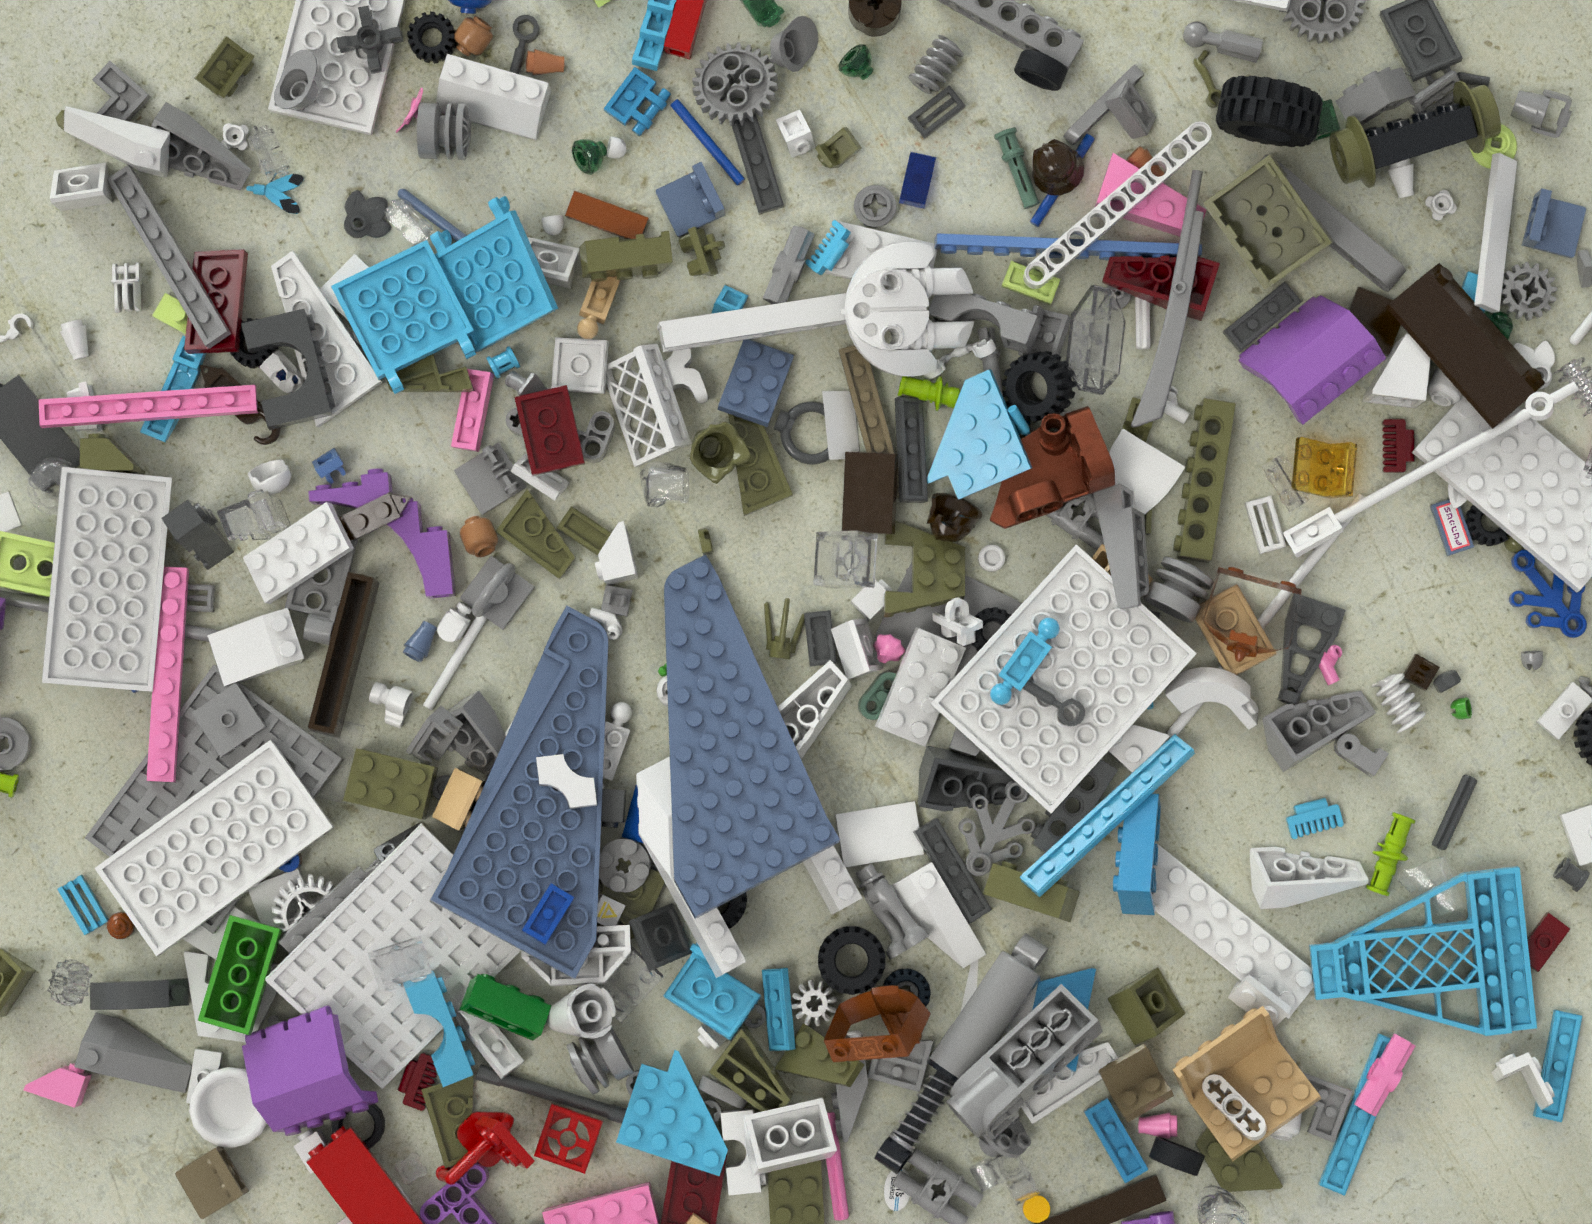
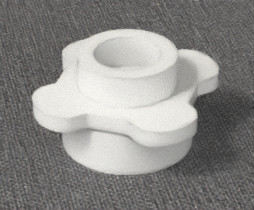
[221,123,249,151]
[1425,190,1457,221]

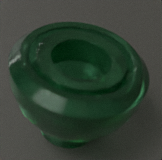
[838,44,874,80]
[572,139,607,175]

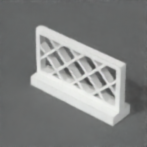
[606,344,691,467]

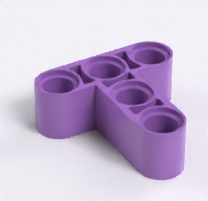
[420,1162,498,1224]

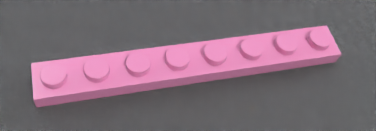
[39,385,258,428]
[146,567,189,782]

